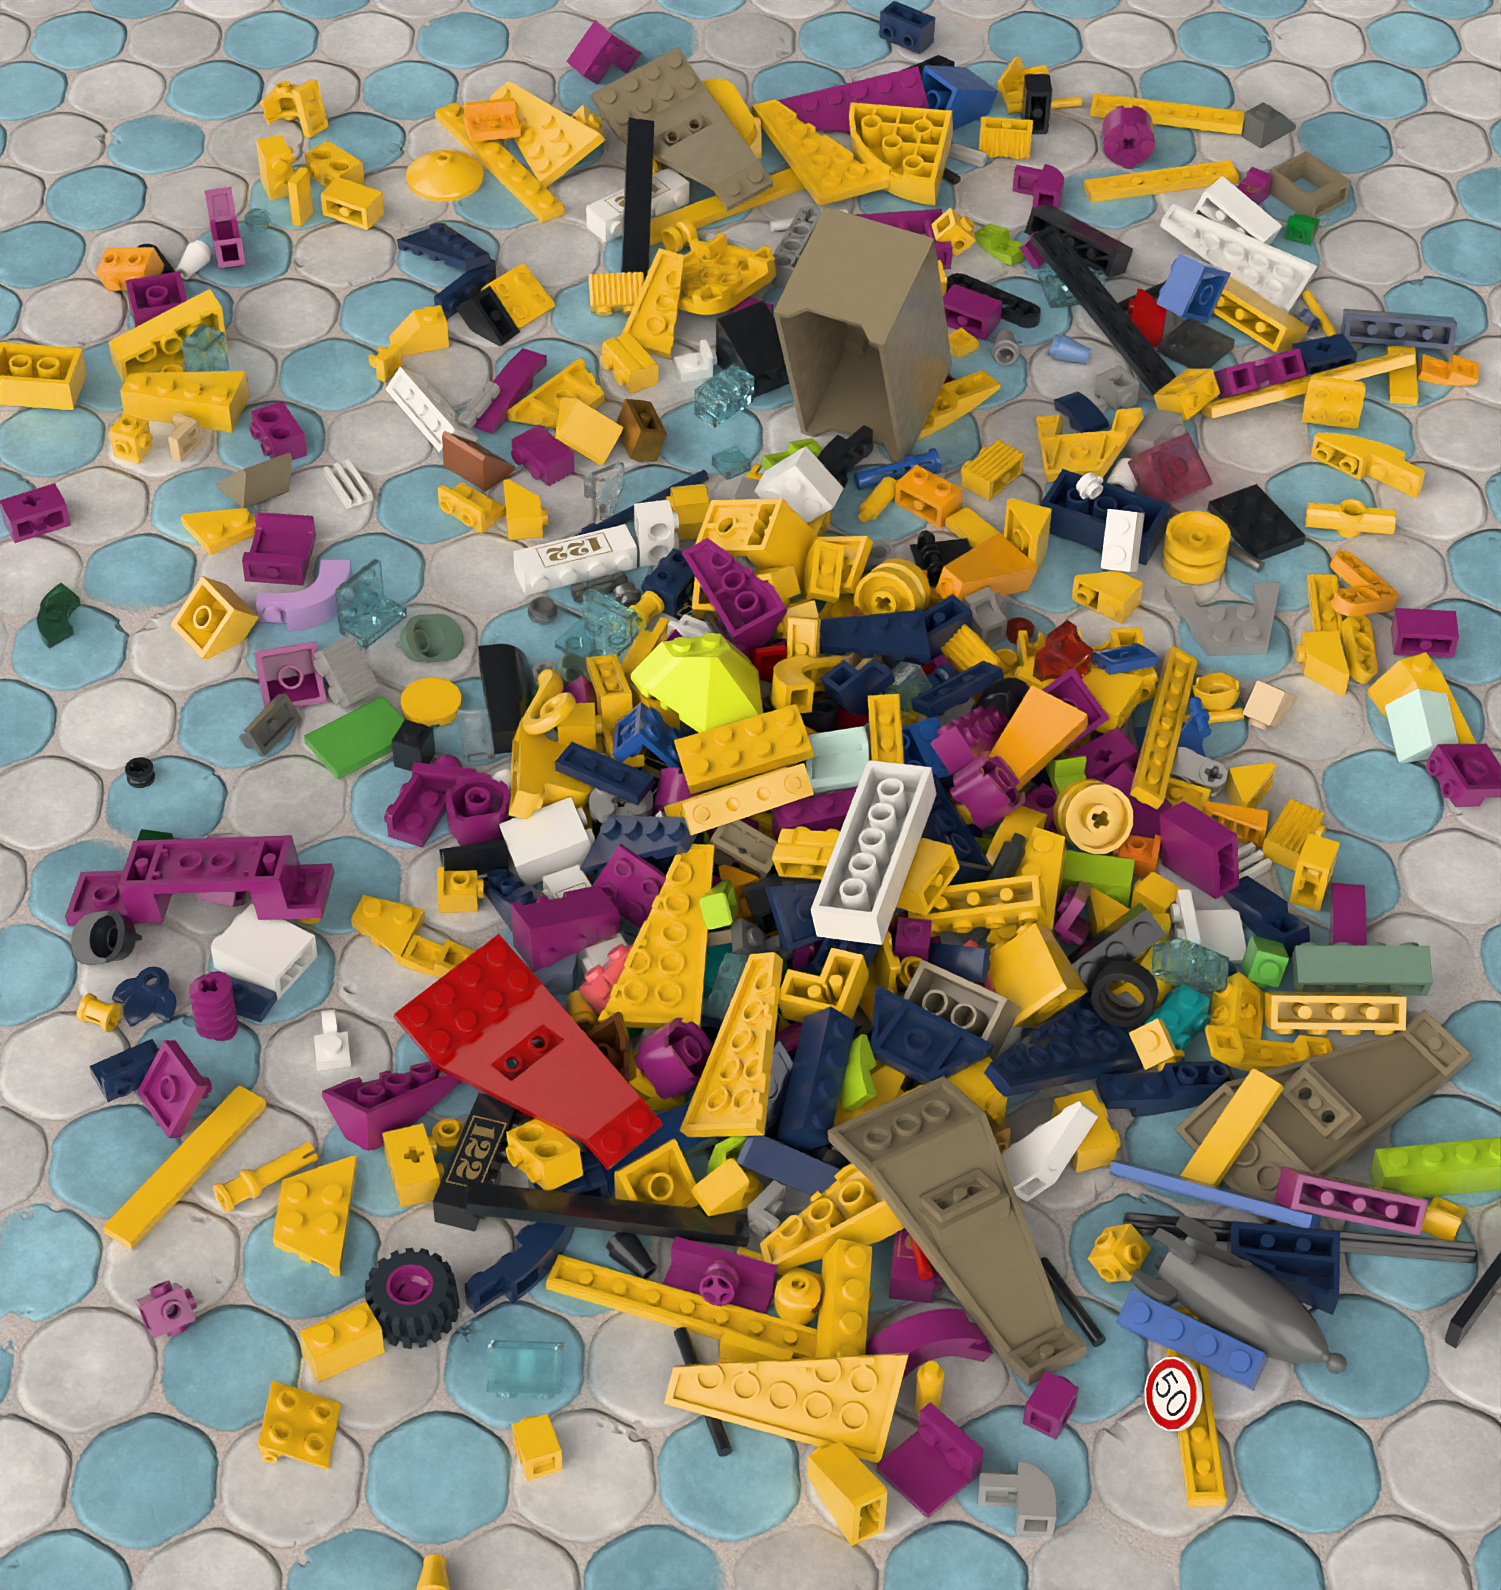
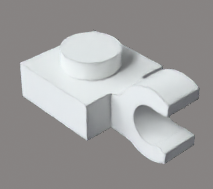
[314,1009,351,1071]

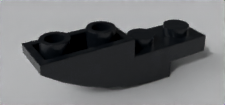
[817,425,874,491]

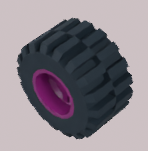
[365,1248,460,1349]

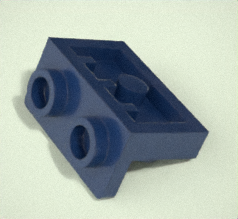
[90,1039,159,1102]

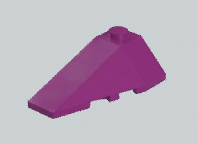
[682,538,787,652]

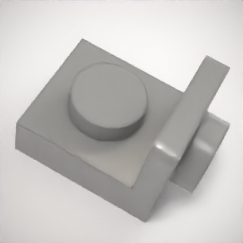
[748,1180,786,1239]

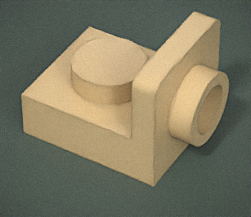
[168,412,202,462]

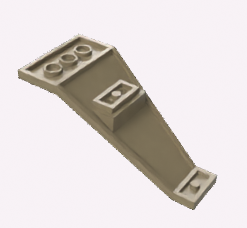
[590,47,773,211]
[1175,1010,1473,1225]
[828,1076,1087,1386]

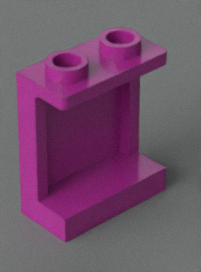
[242,512,316,586]

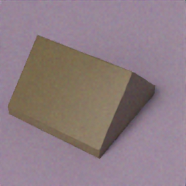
[216,452,292,508]

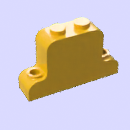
[509,717,595,819]

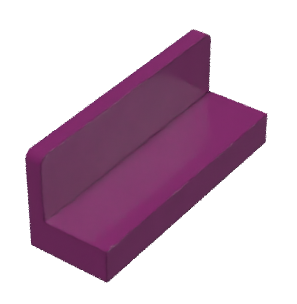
[663,1236,778,1314]

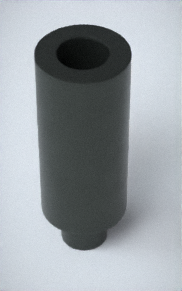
[986,833,1026,881]

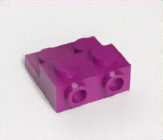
[1426,744,1501,807]

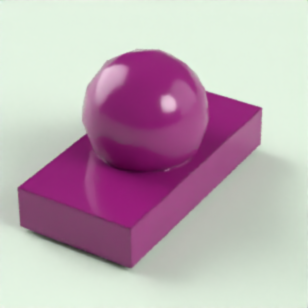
[411,754,476,795]

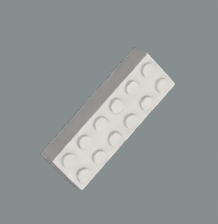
[811,760,936,945]

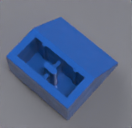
[902,716,958,789]

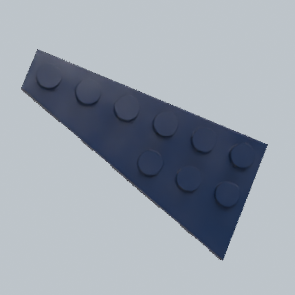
[984,991,1144,1097]

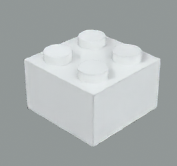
[754,446,843,524]

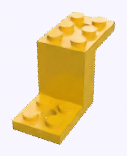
[695,499,873,594]

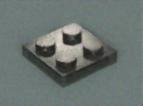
[1157,318,1235,369]

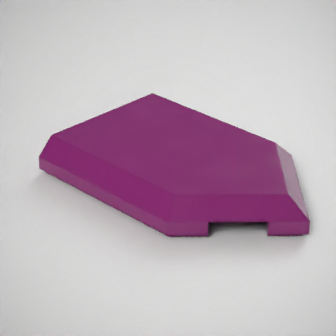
[1093,761,1172,849]

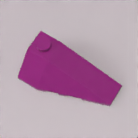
[322,1061,462,1151]

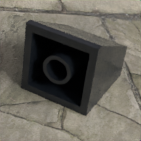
[716,301,790,399]

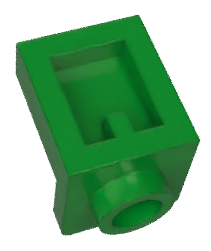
[1285,213,1320,246]

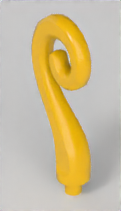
[521,669,576,735]

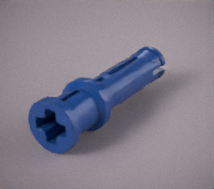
[854,448,942,490]

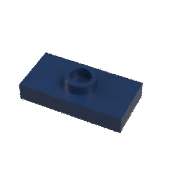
[228,975,277,1023]

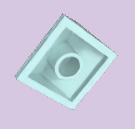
[1385,688,1459,764]

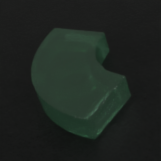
[36,582,81,649]

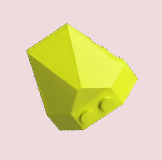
[631,633,763,733]

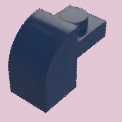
[820,659,896,715]

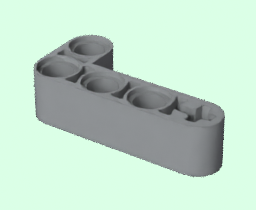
[771,206,822,289]

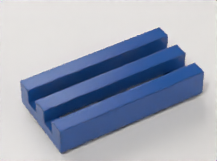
[1090,643,1158,675]

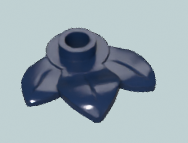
[112,967,177,1027]

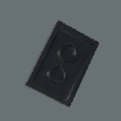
[1207,484,1306,560]

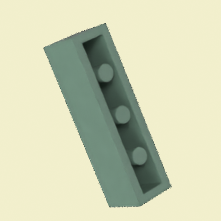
[1291,942,1433,996]

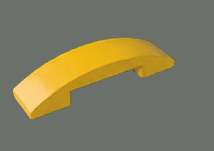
[1205,1025,1333,1072]

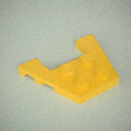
[1036,407,1144,482]

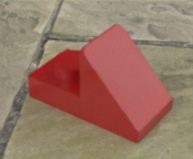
[749,645,787,683]

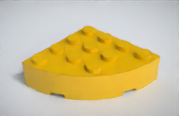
[849,103,953,206]

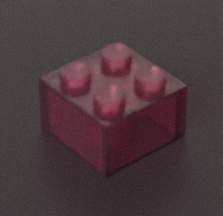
[1127,433,1213,506]

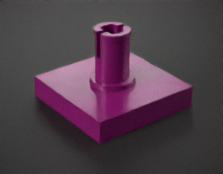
[137,1040,212,1138]

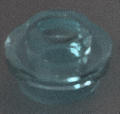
[244,208,271,232]

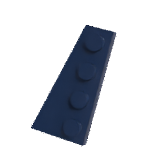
[819,610,930,663]

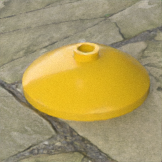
[406,149,484,202]

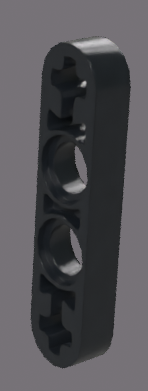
[946,273,1041,328]

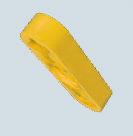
[1341,615,1378,684]

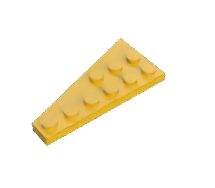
[490,81,605,188]
[598,844,715,1029]

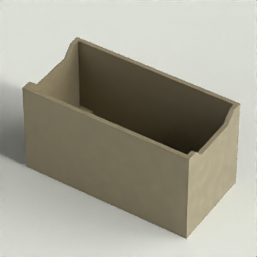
[773,206,952,463]

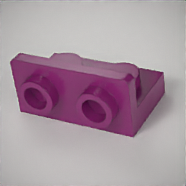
[384,773,447,848]

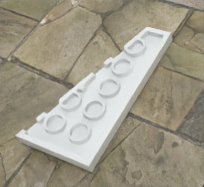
[1160,203,1318,314]

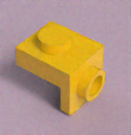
[1129,1018,1185,1072]

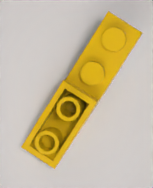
[1311,433,1426,498]

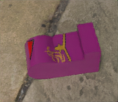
[1235,167,1272,206]

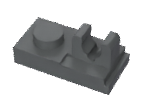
[239,694,301,757]
[731,918,794,961]

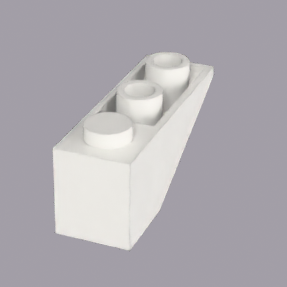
[1001,1101,1098,1202]

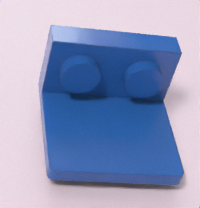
[612,701,684,774]

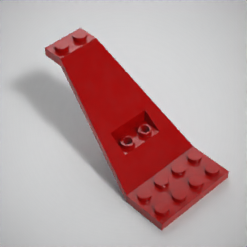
[393,934,663,1170]

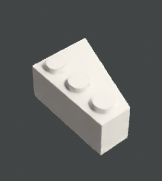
[1193,176,1282,245]

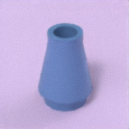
[1048,334,1091,364]

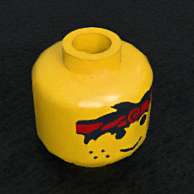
[774,1271,822,1325]

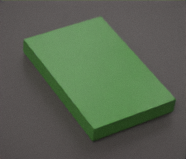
[304,696,405,780]

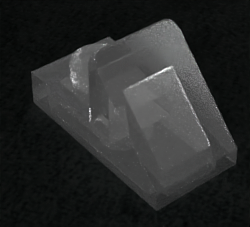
[584,462,624,521]

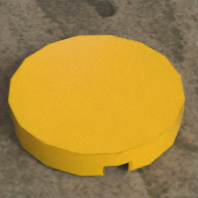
[400,677,462,727]

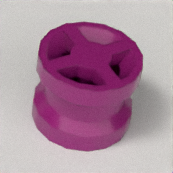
[699,1260,741,1306]

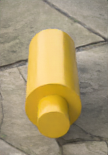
[858,477,897,523]
[914,1361,944,1415]

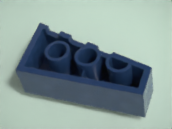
[921,774,992,886]

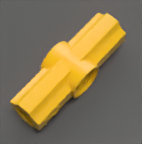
[1305,499,1396,538]

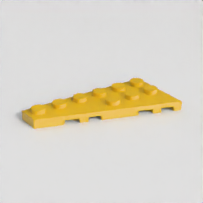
[752,99,889,206]
[679,952,783,1138]
[664,1353,909,1463]

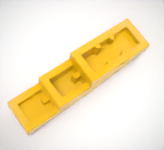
[917,370,1001,440]

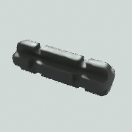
[571,571,628,603]

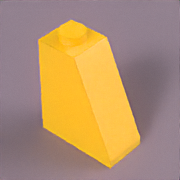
[807,1441,888,1547]

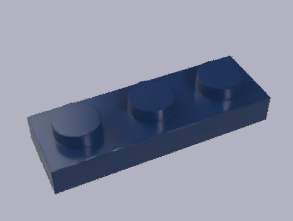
[434,258,497,320]
[911,661,1004,718]
[555,742,654,805]

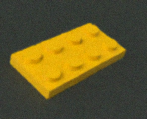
[674,704,814,794]

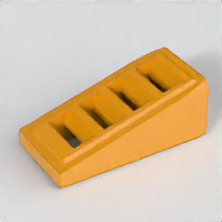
[1203,801,1268,848]

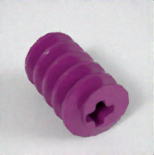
[189,971,239,1041]

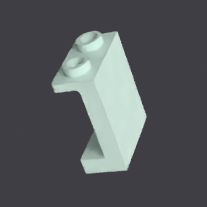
[803,726,871,799]

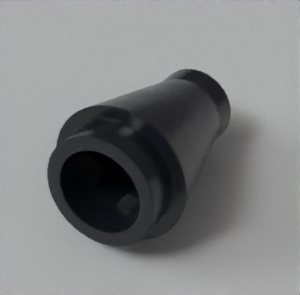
[606,1232,658,1279]

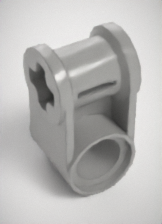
[1170,747,1228,798]

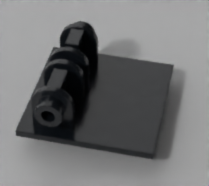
[910,530,971,586]

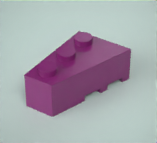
[511,885,619,972]

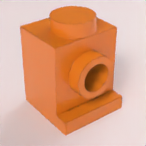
[1112,835,1161,879]

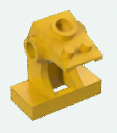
[260,79,329,138]

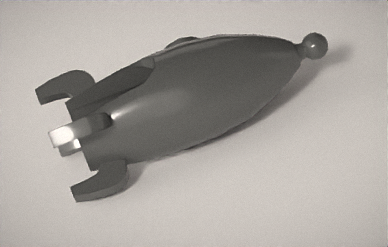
[1130,1215,1347,1374]

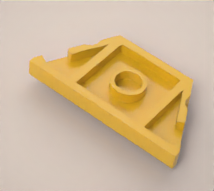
[507,358,605,428]
[272,1156,357,1276]

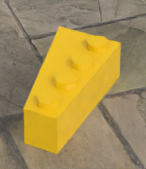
[120,371,250,433]
[986,826,1066,949]

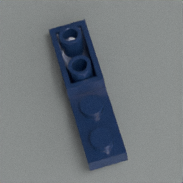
[1095,1061,1235,1117]
[464,1222,575,1313]

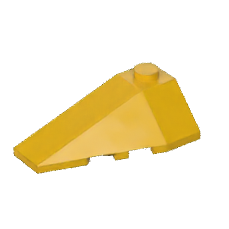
[759,1163,905,1271]

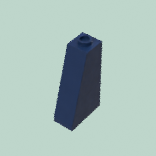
[736,1135,840,1196]

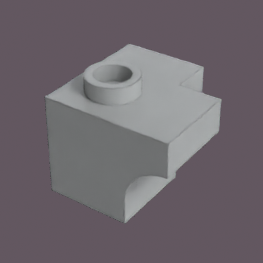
[963,587,1008,647]

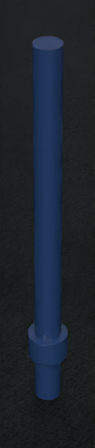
[572,470,709,537]

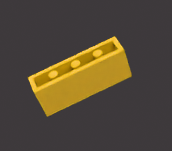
[1213,277,1310,352]

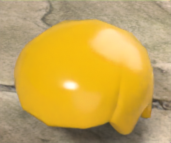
[1192,672,1240,712]

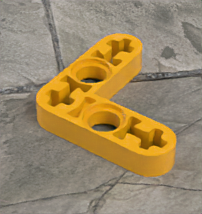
[1330,550,1400,616]

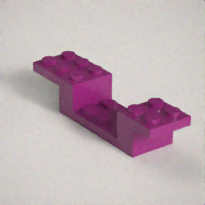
[65,835,335,926]

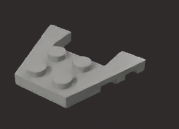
[1164,582,1280,656]

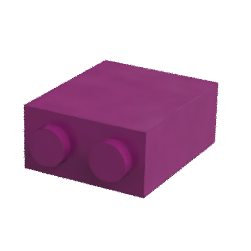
[1160,801,1239,899]

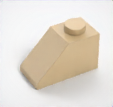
[1242,680,1298,730]

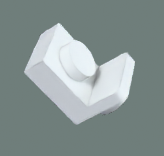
[674,339,717,383]

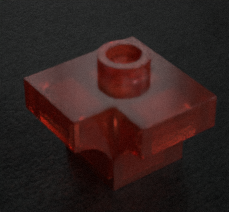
[1033,620,1094,682]

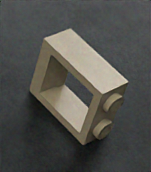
[1269,151,1351,218]
[708,820,778,880]

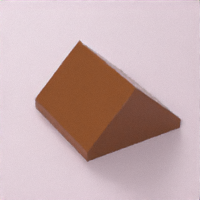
[442,431,515,492]

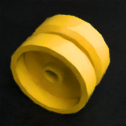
[1161,511,1231,585]
[854,558,931,615]
[1054,778,1133,854]

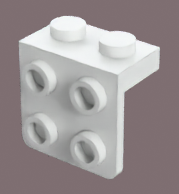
[1170,890,1247,966]

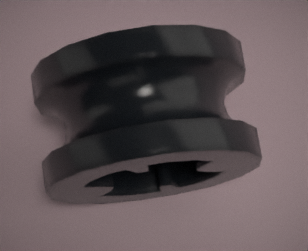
[125,757,155,788]

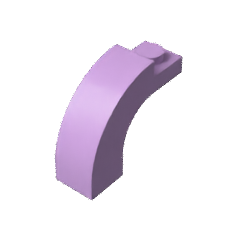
[256,560,353,631]

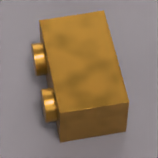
[616,399,667,462]

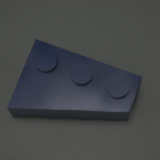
[1227,1221,1340,1315]

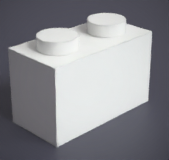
[1101,509,1144,572]

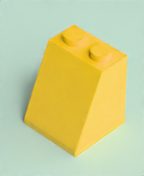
[988,922,1088,1028]

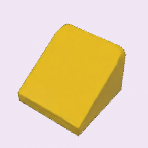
[1421,1196,1468,1241]

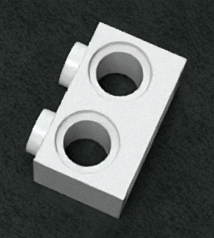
[634,500,679,567]

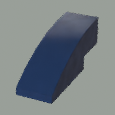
[1224,875,1310,958]

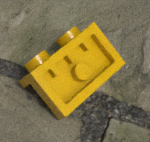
[438,482,505,533]
[1210,972,1265,1040]

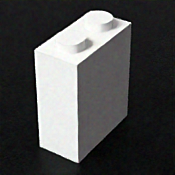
[499,797,595,885]
[211,904,318,1000]

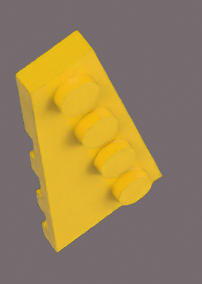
[621,248,685,359]

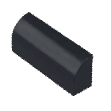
[478,644,534,754]

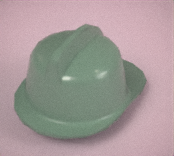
[395,614,463,663]

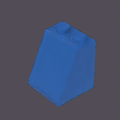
[921,65,998,130]

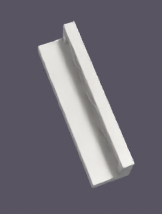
[386,367,478,453]

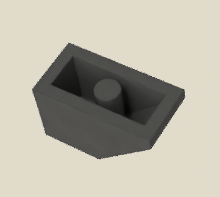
[1242,102,1296,149]

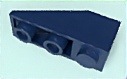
[482,868,545,932]

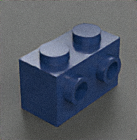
[879,0,935,54]
[641,548,695,617]

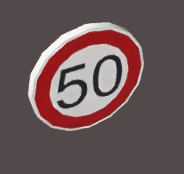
[1145,1357,1202,1432]

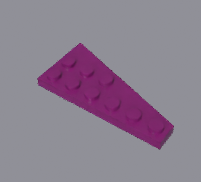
[778,66,929,135]

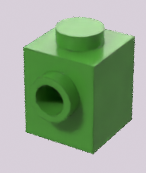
[1241,935,1289,988]

